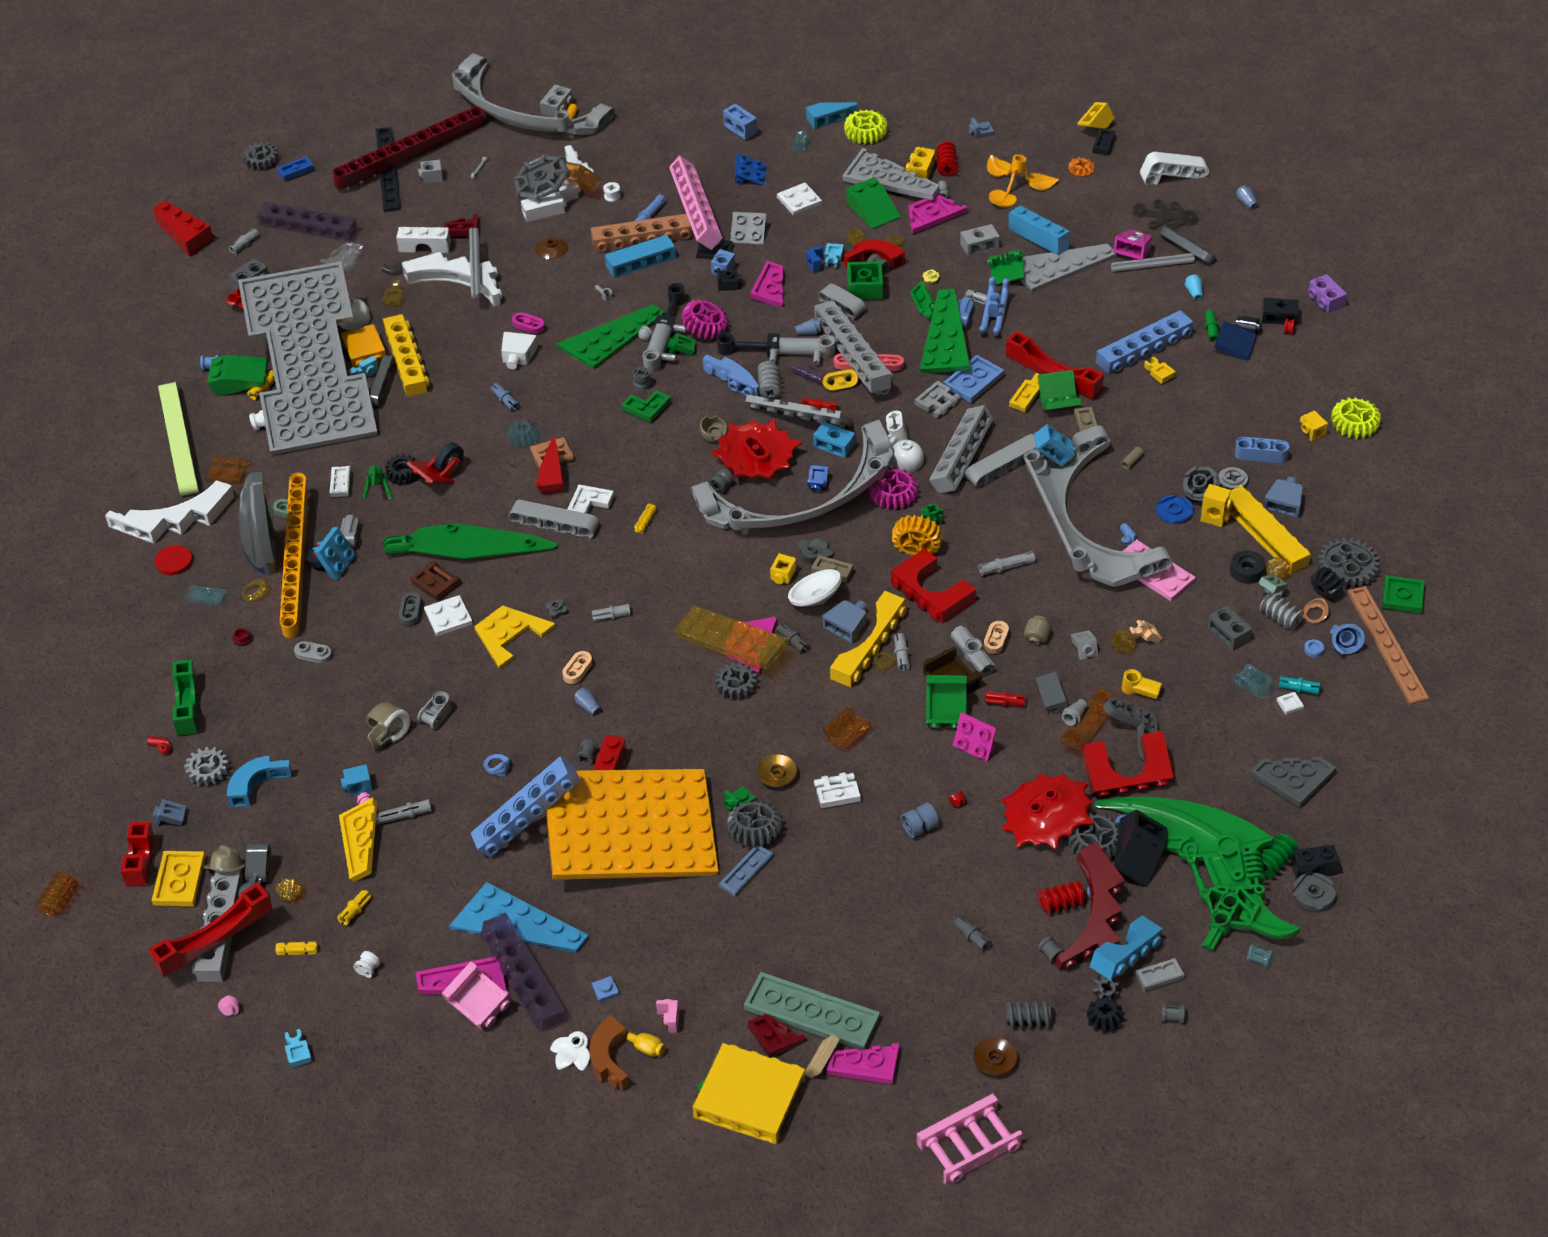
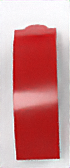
[844,240,905,270]

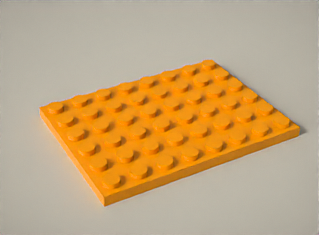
[546,769,718,879]

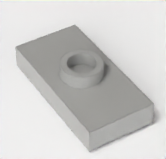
[1135,958,1184,992]

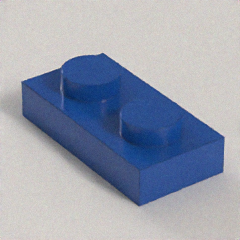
[277,157,314,181]

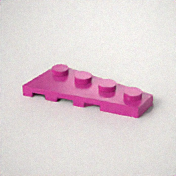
[416,956,506,995]

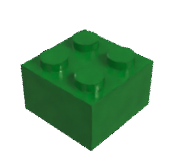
[847,261,883,300]

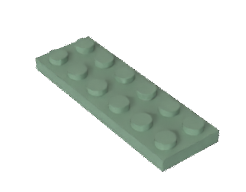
[743,972,880,1050]

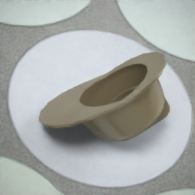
[204,845,245,872]

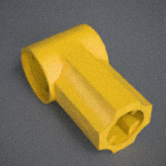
[1121,669,1162,699]

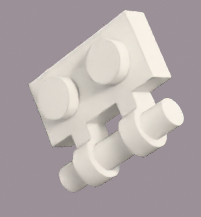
[814,772,861,808]

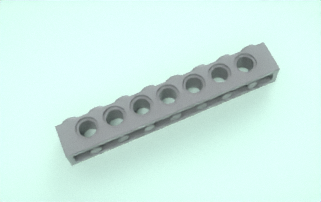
[814,301,893,393]

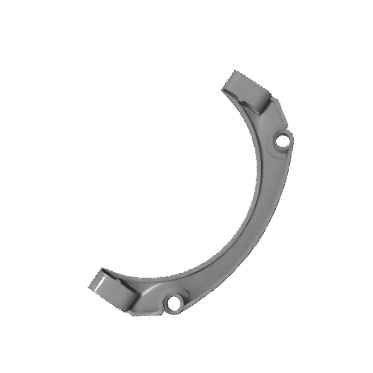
[452,53,615,135]
[691,420,893,530]

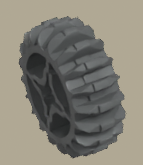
[727,800,782,847]
[1068,812,1119,860]

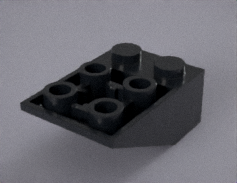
[1114,809,1167,887]

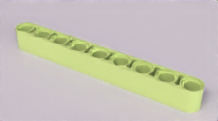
[158,382,199,497]

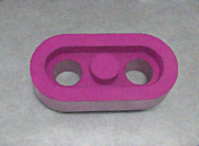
[512,312,545,334]

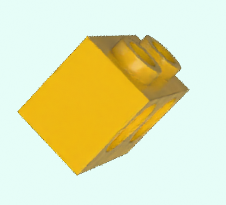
[906,147,935,179]

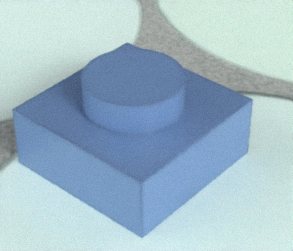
[591,976,619,1003]

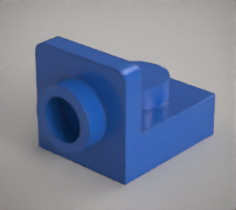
[806,246,823,274]

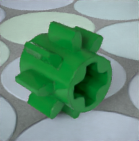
[921,504,943,524]

